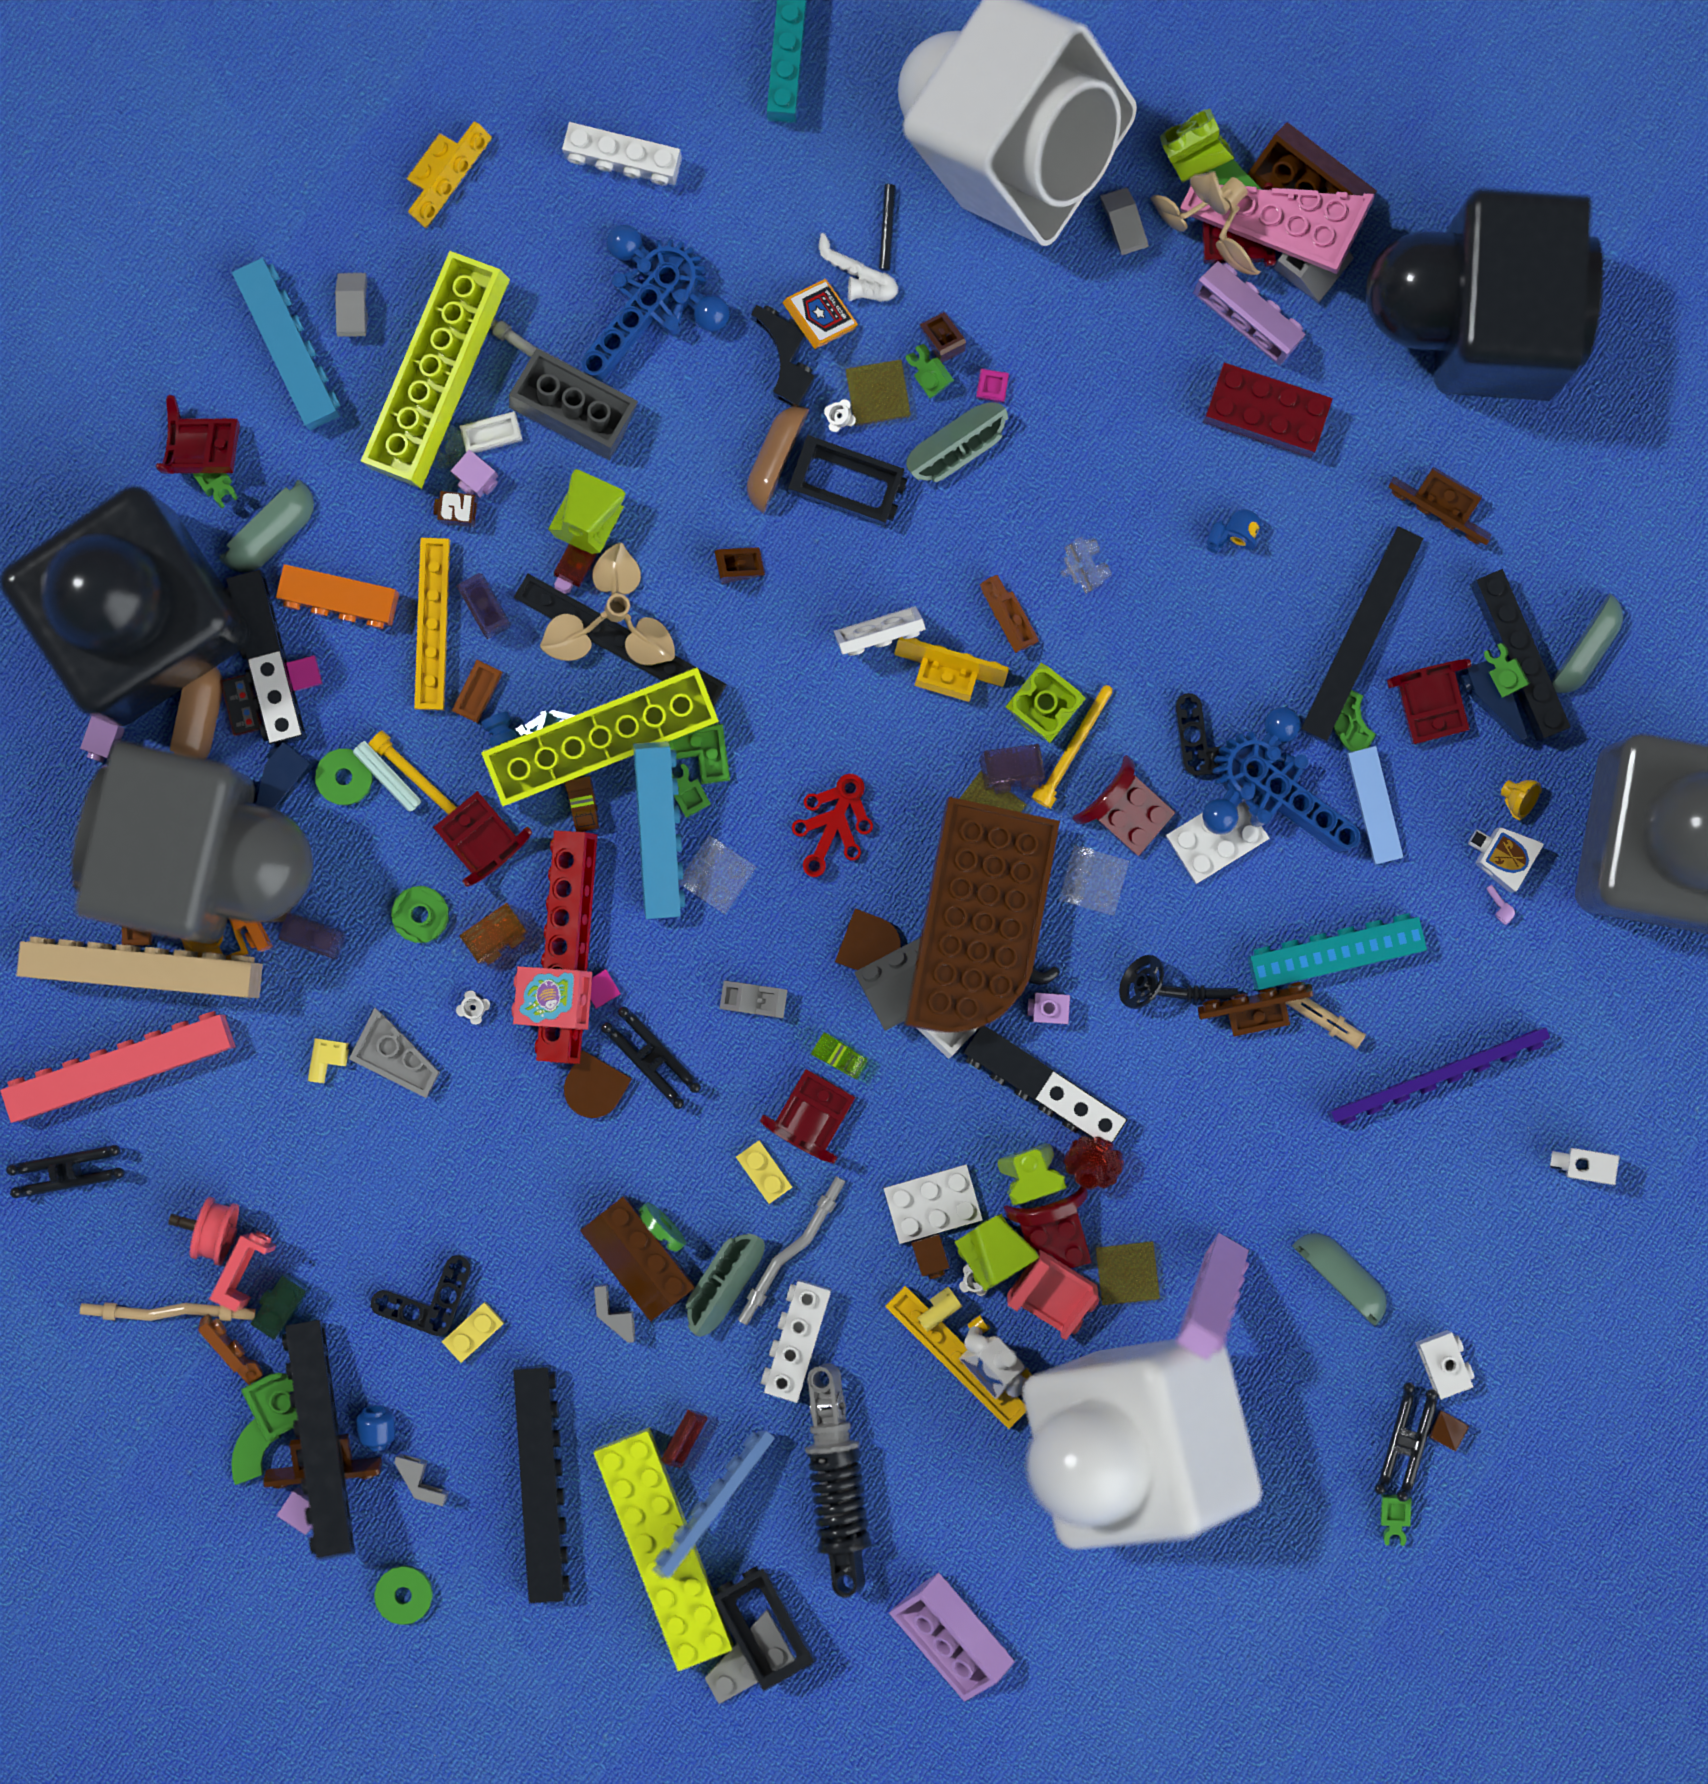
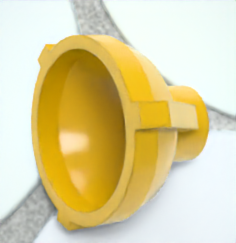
[1501,780,1542,821]

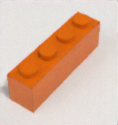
[276,564,399,629]

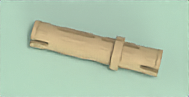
[1286,998,1366,1049]

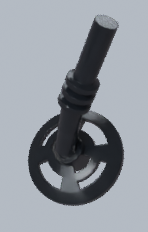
[1119,955,1238,1009]

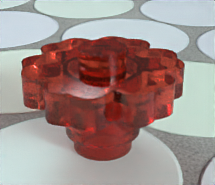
[1064,1136,1124,1189]

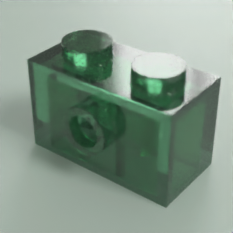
[250,1273,312,1340]

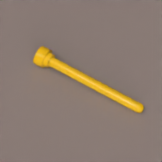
[1031,685,1113,809]
[368,730,457,815]

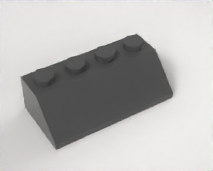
[509,348,638,460]
[854,937,921,1031]

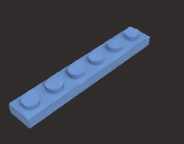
[653,1431,775,1578]

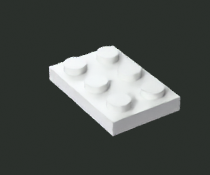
[834,606,926,656]
[1166,802,1270,884]
[884,1164,982,1244]

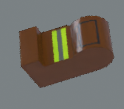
[565,776,600,832]

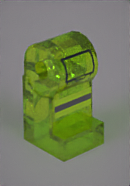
[811,1032,869,1080]

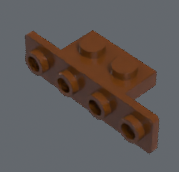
[1388,467,1491,545]
[1198,982,1314,1037]
[263,1434,382,1489]

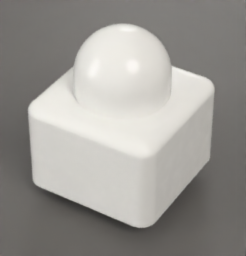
[898,0,1137,246]
[1023,1339,1261,1549]

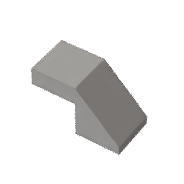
[1100,187,1148,256]
[335,273,368,337]
[720,981,787,1018]
[594,1284,636,1343]
[394,1453,449,1506]

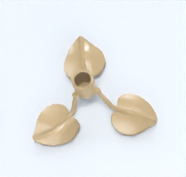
[1150,172,1261,275]
[540,542,675,665]

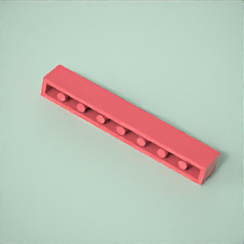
[0,1011,236,1123]

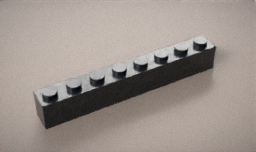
[282,1320,356,1560]
[513,1364,571,1604]

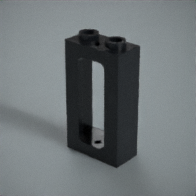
[788,435,908,527]
[713,1566,817,1691]

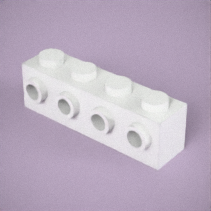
[562,122,682,185]
[760,1279,831,1403]

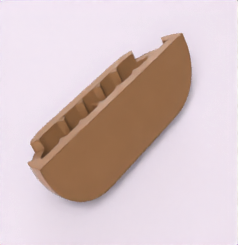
[747,406,809,514]
[170,667,223,759]

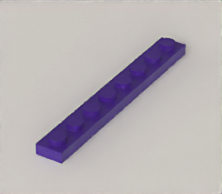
[1327,1027,1550,1126]

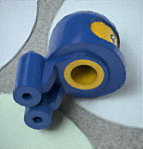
[1206,509,1261,553]

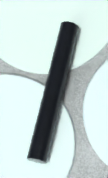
[879,184,896,271]

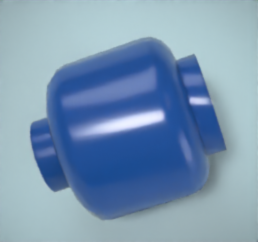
[356,1405,396,1451]

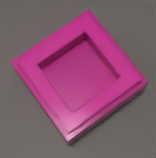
[976,369,1009,403]
[286,656,323,691]
[590,969,621,1009]

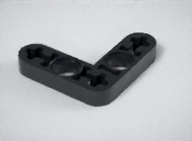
[1175,693,1255,776]
[370,1254,472,1336]

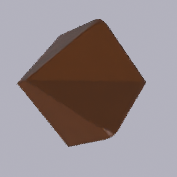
[1428,1410,1469,1452]

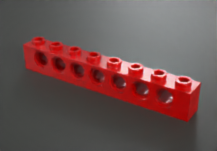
[535,831,598,1064]

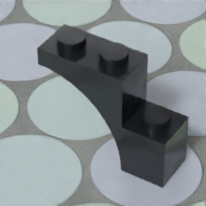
[751,304,815,407]

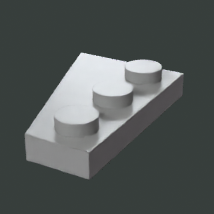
[349,1008,440,1098]
[705,1609,795,1704]

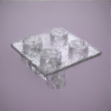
[678,835,757,914]
[1059,845,1129,916]

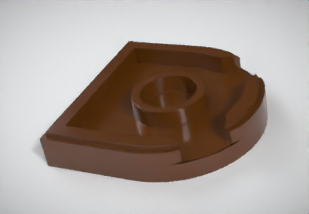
[835,908,900,970]
[564,1050,632,1118]

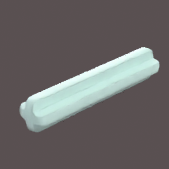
[353,741,421,812]

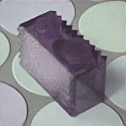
[457,573,511,639]
[979,744,1046,794]
[279,913,346,959]

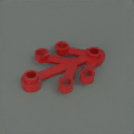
[792,774,873,878]

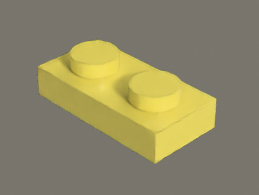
[736,1140,792,1204]
[442,1302,505,1363]

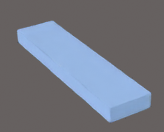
[1347,746,1403,865]

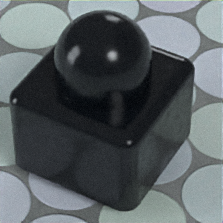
[1366,188,1603,401]
[0,486,250,726]

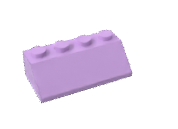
[1193,261,1305,366]
[889,1573,1015,1702]

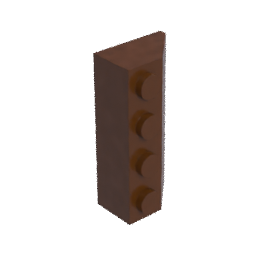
[1248,122,1377,196]
[580,1195,696,1322]

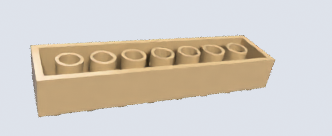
[17,937,263,998]

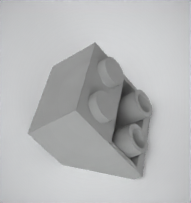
[1273,251,1354,303]

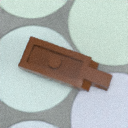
[980,575,1039,653]
[198,1314,263,1385]

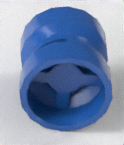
[481,711,519,748]

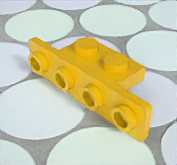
[407,121,492,228]
[894,637,1009,702]

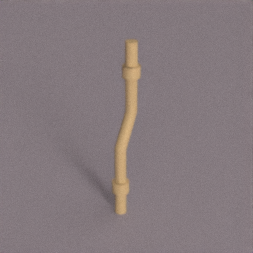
[80,1302,256,1321]

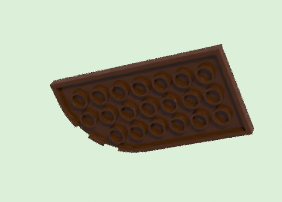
[904,797,1060,1033]

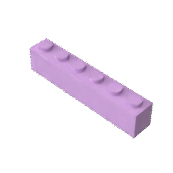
[1176,1233,1249,1361]

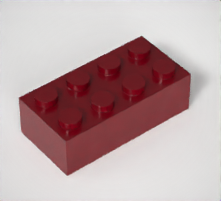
[1202,362,1333,458]

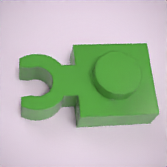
[906,344,954,398]
[192,473,238,508]
[1484,643,1530,698]
[672,764,711,818]
[1380,1494,1412,1546]

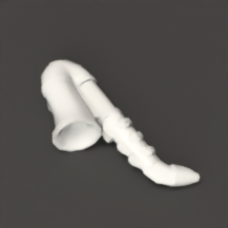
[819,233,898,302]

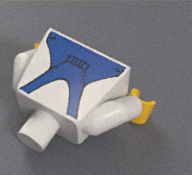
[959,1315,1033,1399]

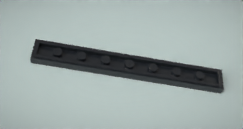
[1300,526,1424,743]
[514,573,727,708]

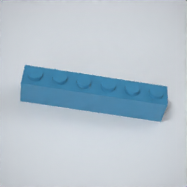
[232,258,341,431]
[633,741,685,919]

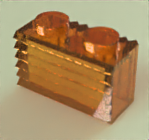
[459,903,528,965]

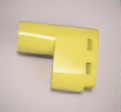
[308,1038,349,1083]
[917,1287,962,1332]

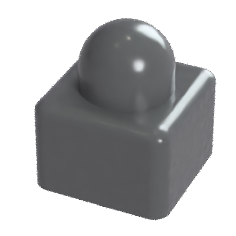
[1575,734,1708,934]
[72,741,313,944]

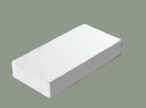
[460,411,523,453]

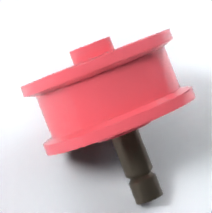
[168,1197,239,1266]

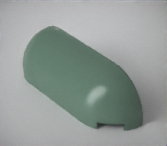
[906,402,1008,482]
[219,480,314,572]
[1551,593,1623,693]
[686,1233,765,1337]
[1292,1233,1387,1327]

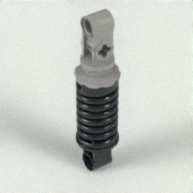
[805,1363,872,1598]

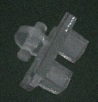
[1060,537,1112,594]

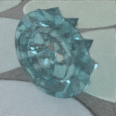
[432,424,465,469]

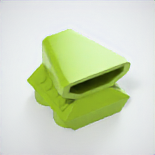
[1159,108,1235,183]
[548,469,625,554]
[1005,663,1086,743]
[997,1143,1067,1205]
[955,1214,1039,1291]

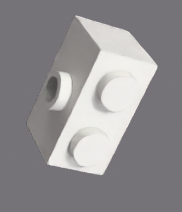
[1415,1330,1474,1399]

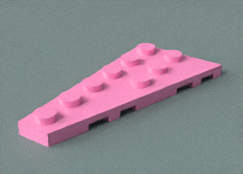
[1180,185,1374,274]

